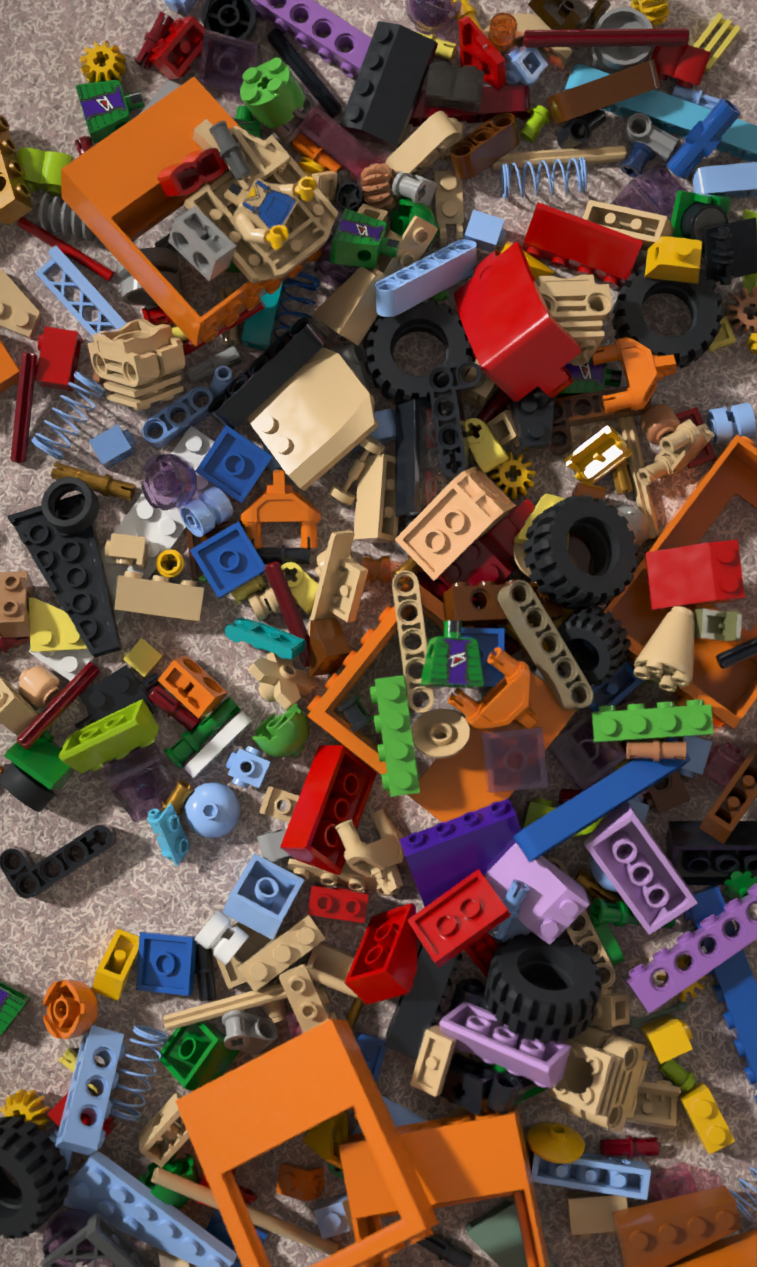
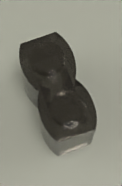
[424,61,485,112]

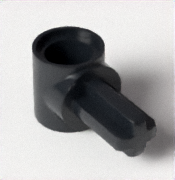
[556,109,606,149]
[488,1072,537,1114]

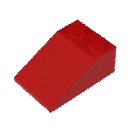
[645,539,745,610]
[344,903,417,1005]

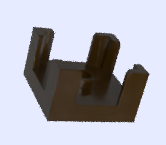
[528,0,611,30]

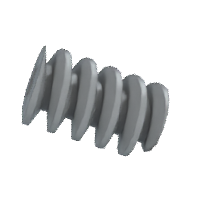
[38,193,95,241]

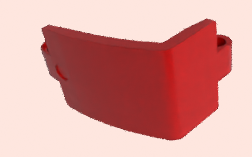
[454,242,581,402]

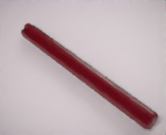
[523,28,690,48]

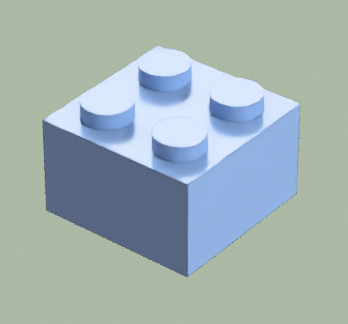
[222,853,304,940]

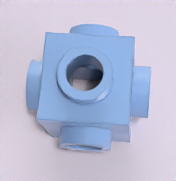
[503,45,548,87]
[226,746,272,789]

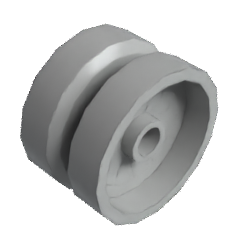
[589,7,653,74]
[117,247,183,306]

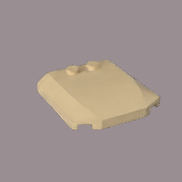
[184,135,338,283]
[247,347,379,491]

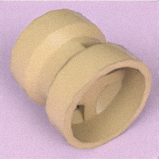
[248,586,281,622]

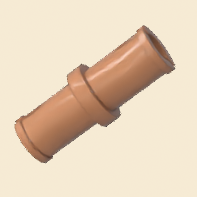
[626,738,686,762]

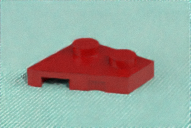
[459,16,506,89]

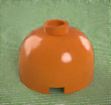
[43,980,98,1039]

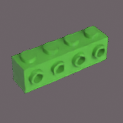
[370,675,420,797]
[592,699,714,743]

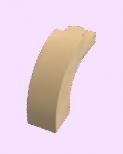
[483,13,573,70]

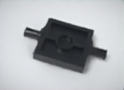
[75,665,160,729]

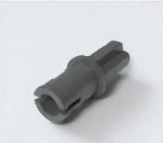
[209,121,251,181]

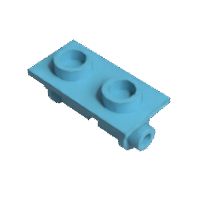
[147,803,190,866]

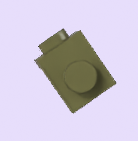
[694,609,742,642]

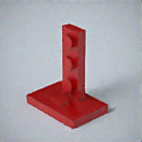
[407,869,511,978]

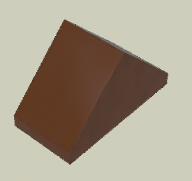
[308,618,351,676]

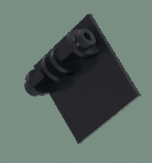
[704,217,757,285]

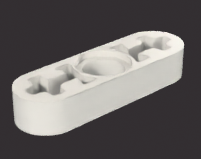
[184,711,253,778]

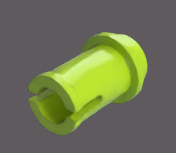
[519,105,551,143]
[658,1059,696,1093]

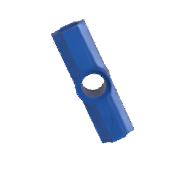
[667,97,741,180]

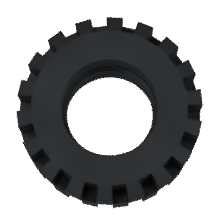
[557,607,631,686]

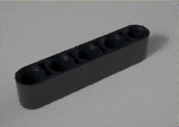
[208,316,327,429]

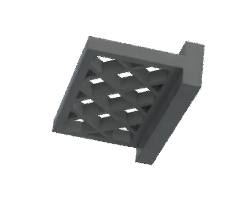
[42,1212,157,1267]

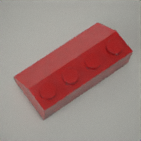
[522,202,643,289]
[280,745,377,875]

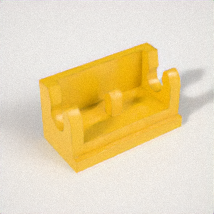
[564,425,633,485]

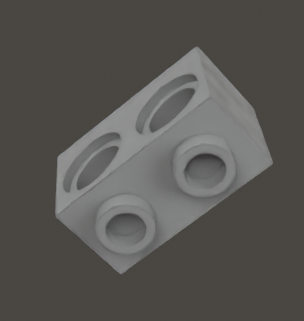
[168,206,236,281]

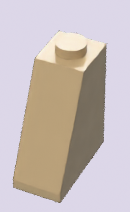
[313,267,388,346]

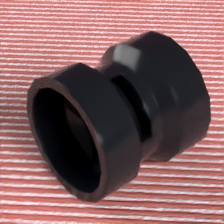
[336,182,367,212]

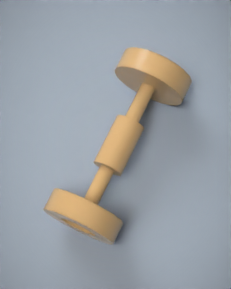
[328,435,386,505]

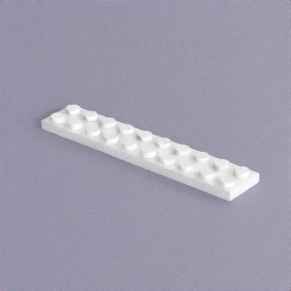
[28,426,217,681]

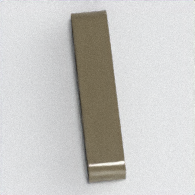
[498,580,593,711]

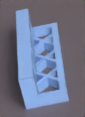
[35,245,127,337]

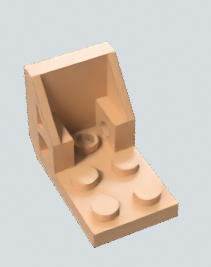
[395,466,516,580]

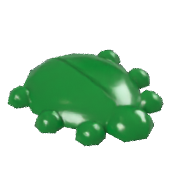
[723,871,757,902]

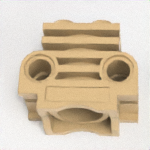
[536,275,612,366]
[88,318,185,410]
[547,1026,648,1132]

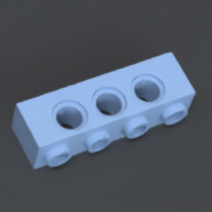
[55,1025,126,1155]
[529,1150,651,1200]

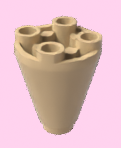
[633,606,695,692]

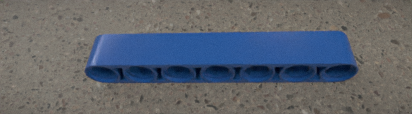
[513,737,691,863]

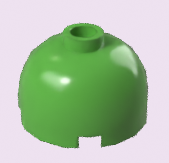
[252,704,310,758]

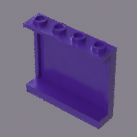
[399,799,521,907]

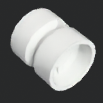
[194,910,249,965]

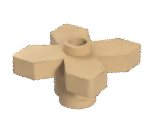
[248,652,318,710]

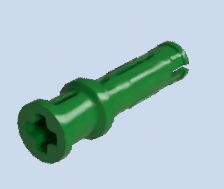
[163,697,241,769]
[590,898,676,929]

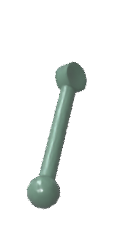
[630,1001,687,1029]

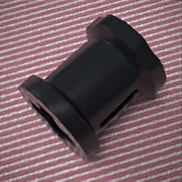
[337,694,374,733]

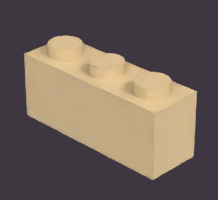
[583,200,674,251]
[354,454,399,544]
[113,571,204,622]
[236,914,325,992]

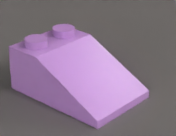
[484,843,589,945]

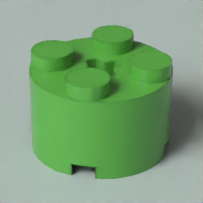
[240,57,305,128]

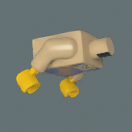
[223,177,316,252]

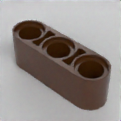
[450,113,520,180]

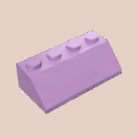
[584,802,697,935]
[440,1001,571,1089]

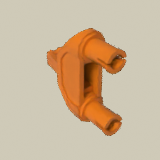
[591,337,677,413]
[240,470,321,549]
[448,647,538,729]

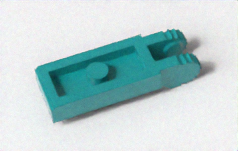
[224,617,306,660]

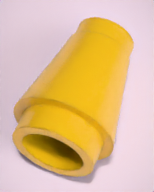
[156,549,184,577]

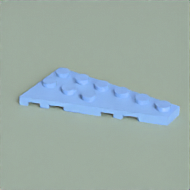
[63,1150,238,1267]

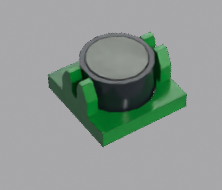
[671,190,731,254]

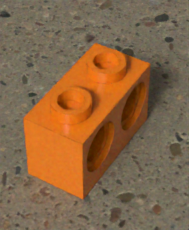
[158,655,228,718]

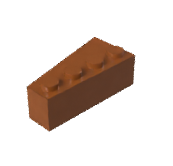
[612,1185,741,1267]

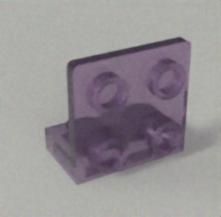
[613,163,687,221]

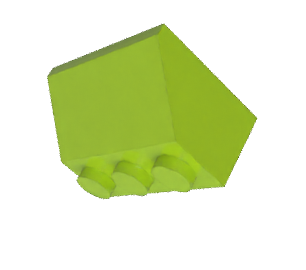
[59,699,159,773]

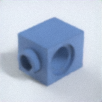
[89,424,136,469]

